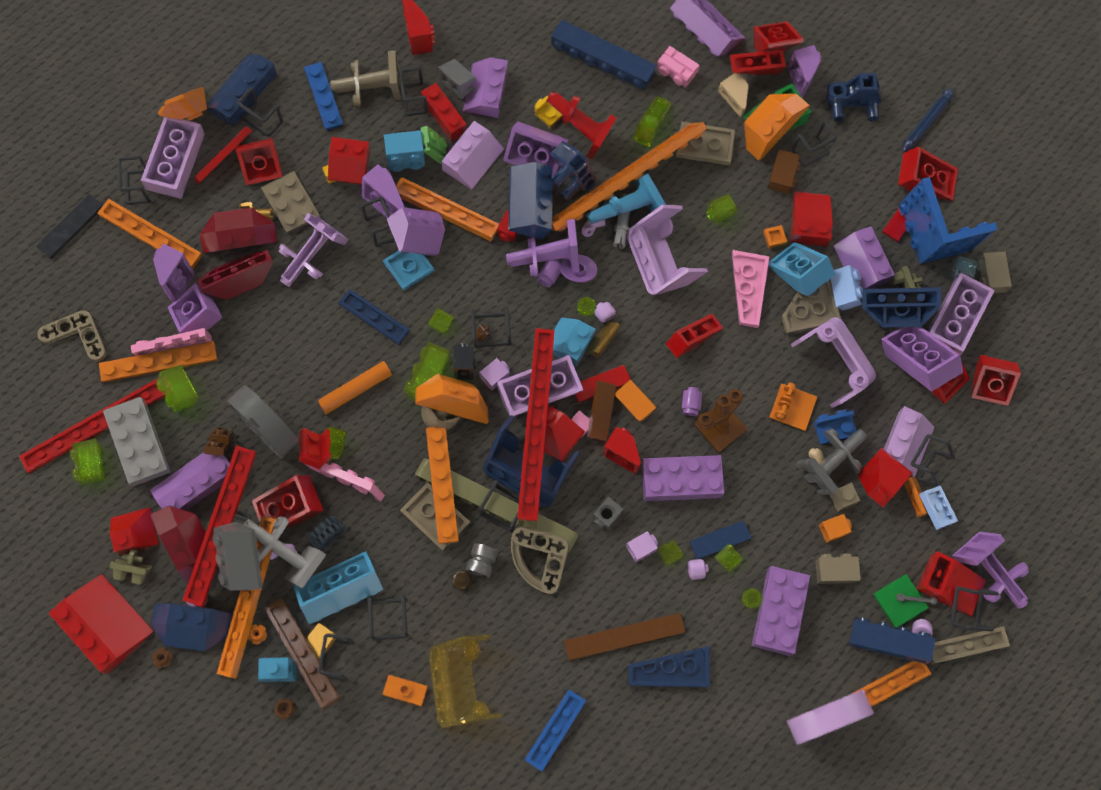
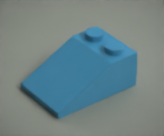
[768,242,835,296]

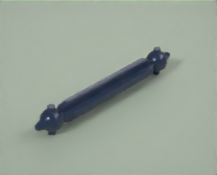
[902,88,954,153]

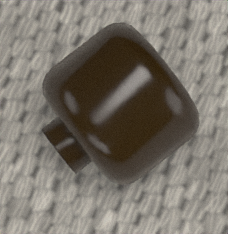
[452,570,472,591]

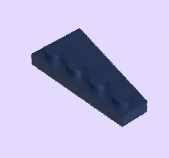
[628,646,710,687]

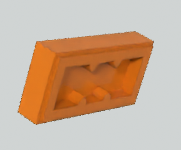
[382,675,428,706]

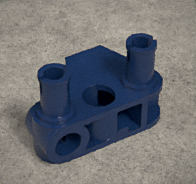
[826,73,881,121]
[550,141,596,202]

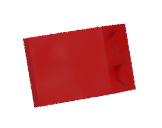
[402,0,436,55]
[753,21,804,52]
[898,147,958,201]
[790,191,832,247]
[252,475,323,529]

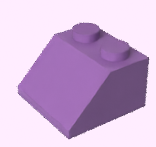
[788,45,821,98]
[168,283,222,333]

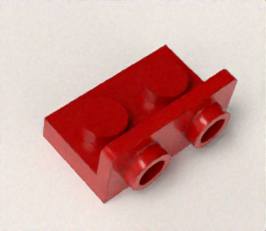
[299,428,331,470]

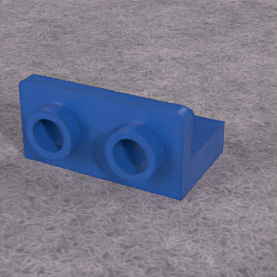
[814,409,857,445]

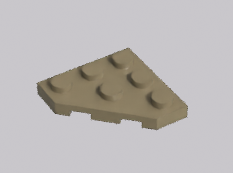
[781,279,841,335]

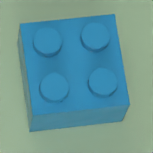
[384,131,425,172]

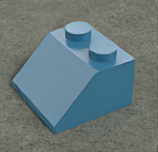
[553,317,595,366]

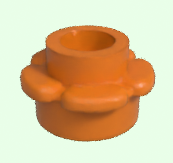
[248,624,267,644]

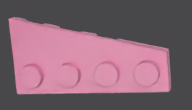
[732,250,769,328]
[131,328,212,356]

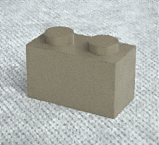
[977,252,1012,293]
[815,554,861,584]

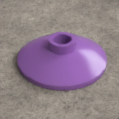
[560,255,597,282]

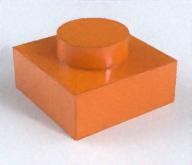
[763,225,787,249]

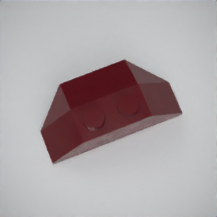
[199,207,278,253]
[197,250,273,300]
[151,505,206,584]

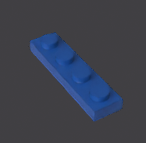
[304,62,343,131]
[525,690,586,772]

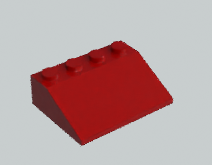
[49,574,154,675]

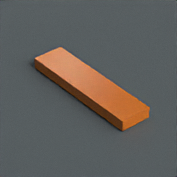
[852,661,931,707]

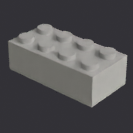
[103,397,171,487]

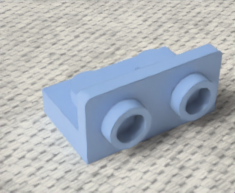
[919,486,958,530]

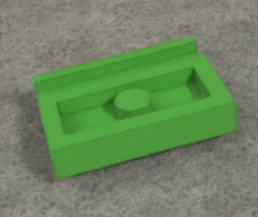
[421,126,447,164]

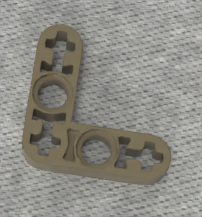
[37,311,107,362]

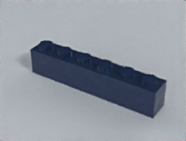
[551,20,656,90]

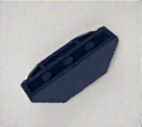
[863,287,941,328]
[151,603,234,652]

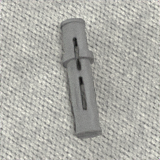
[613,194,630,248]

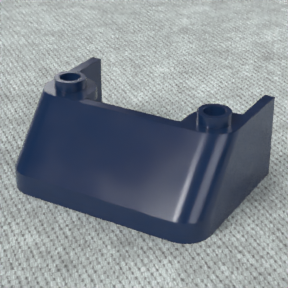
[483,415,579,507]

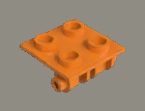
[769,383,817,431]

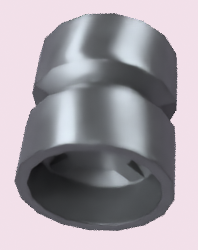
[465,543,498,579]

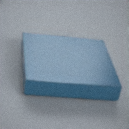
[383,250,435,291]

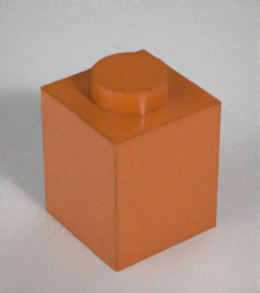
[819,514,852,543]

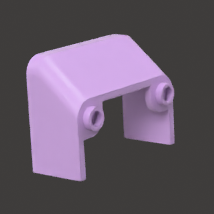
[627,204,708,295]
[790,318,876,408]

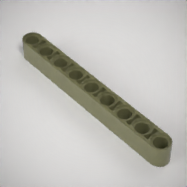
[414,458,579,553]

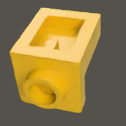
[535,96,563,128]

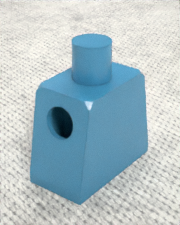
[258,658,297,682]

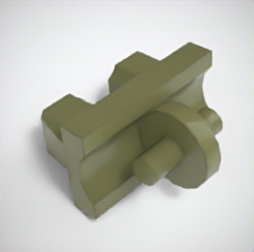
[891,266,924,288]
[110,549,152,584]

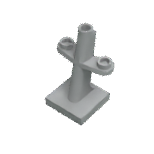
[244,517,326,588]

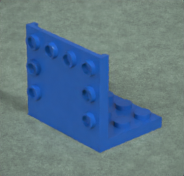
[899,177,998,264]

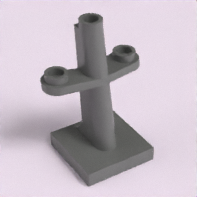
[795,428,867,495]

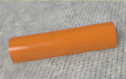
[318,361,392,415]

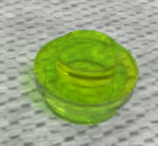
[577,297,596,316]
[742,588,762,609]

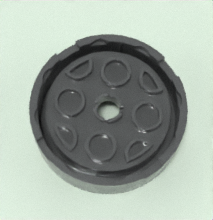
[227,385,299,459]

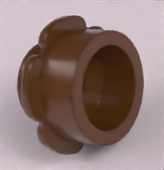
[476,324,490,341]
[152,648,172,668]
[274,699,295,719]

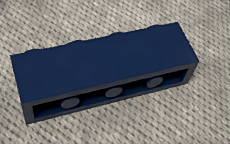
[848,618,936,665]

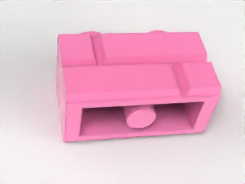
[657,46,699,87]

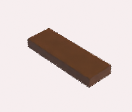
[587,381,616,441]

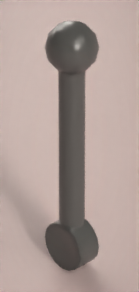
[896,593,938,605]

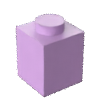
[479,358,510,391]
[626,531,658,563]

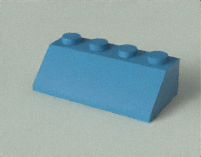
[293,551,383,624]

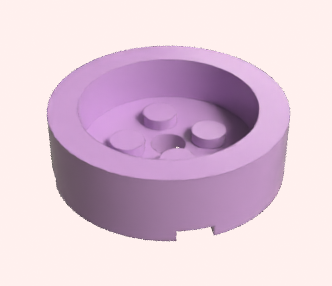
[787,690,874,745]

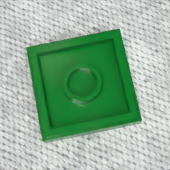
[872,574,929,628]

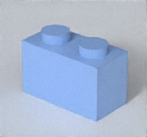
[830,265,863,310]

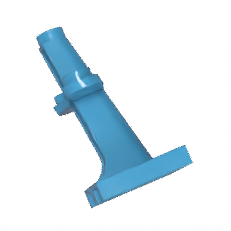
[586,174,666,224]

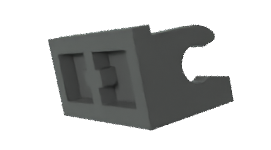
[438,59,476,99]

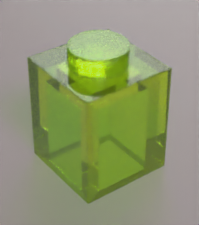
[706,193,737,224]

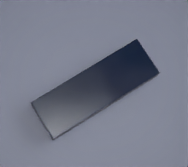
[689,520,751,559]

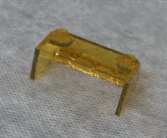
[429,635,502,728]

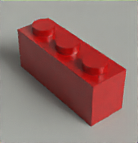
[421,83,466,142]

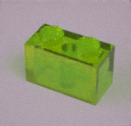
[156,365,198,413]

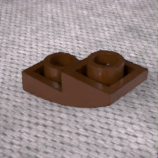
[204,428,233,456]

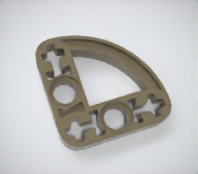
[511,526,569,594]

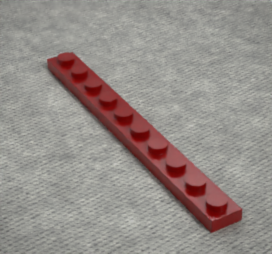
[517,328,555,522]

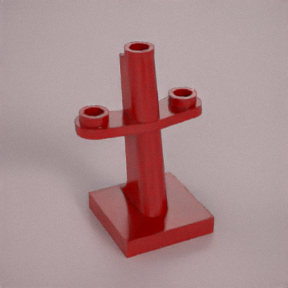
[546,92,616,160]

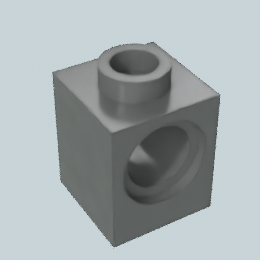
[592,497,623,530]

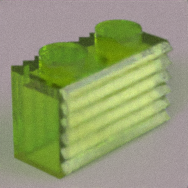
[70,439,105,485]

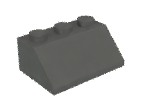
[213,522,262,590]

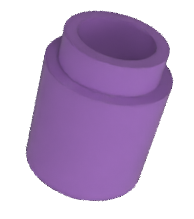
[537,259,562,287]
[681,387,702,416]

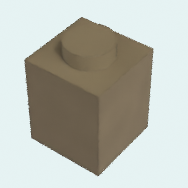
[830,483,860,512]

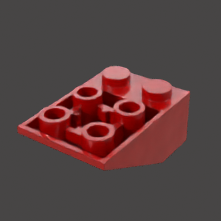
[917,551,986,616]

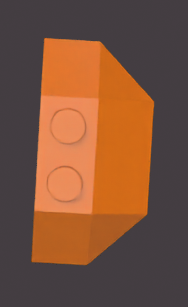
[158,87,207,121]
[744,94,810,161]
[415,374,489,424]

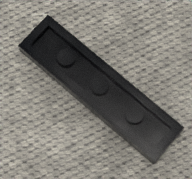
[36,194,103,259]

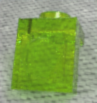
[327,426,347,459]

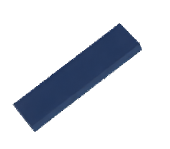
[338,288,410,345]

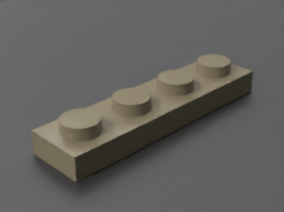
[931,626,1010,664]

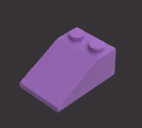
[362,164,405,218]

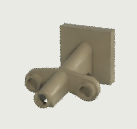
[330,51,401,107]

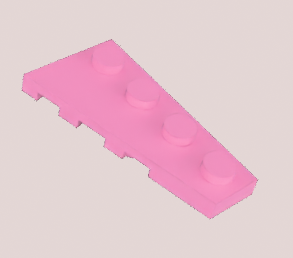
[306,463,385,502]

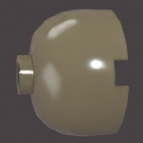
[421,406,460,431]

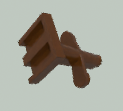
[693,389,748,454]

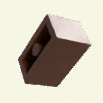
[767,149,801,194]

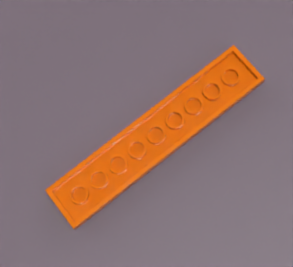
[552,122,707,232]

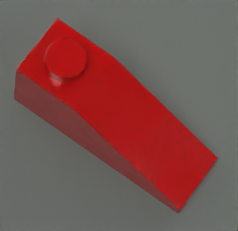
[730,49,786,75]
[665,314,723,358]

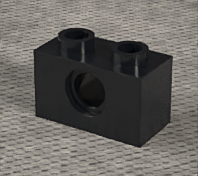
[453,344,474,380]

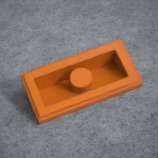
[615,380,657,422]
[904,477,929,518]

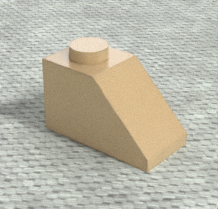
[718,74,748,117]

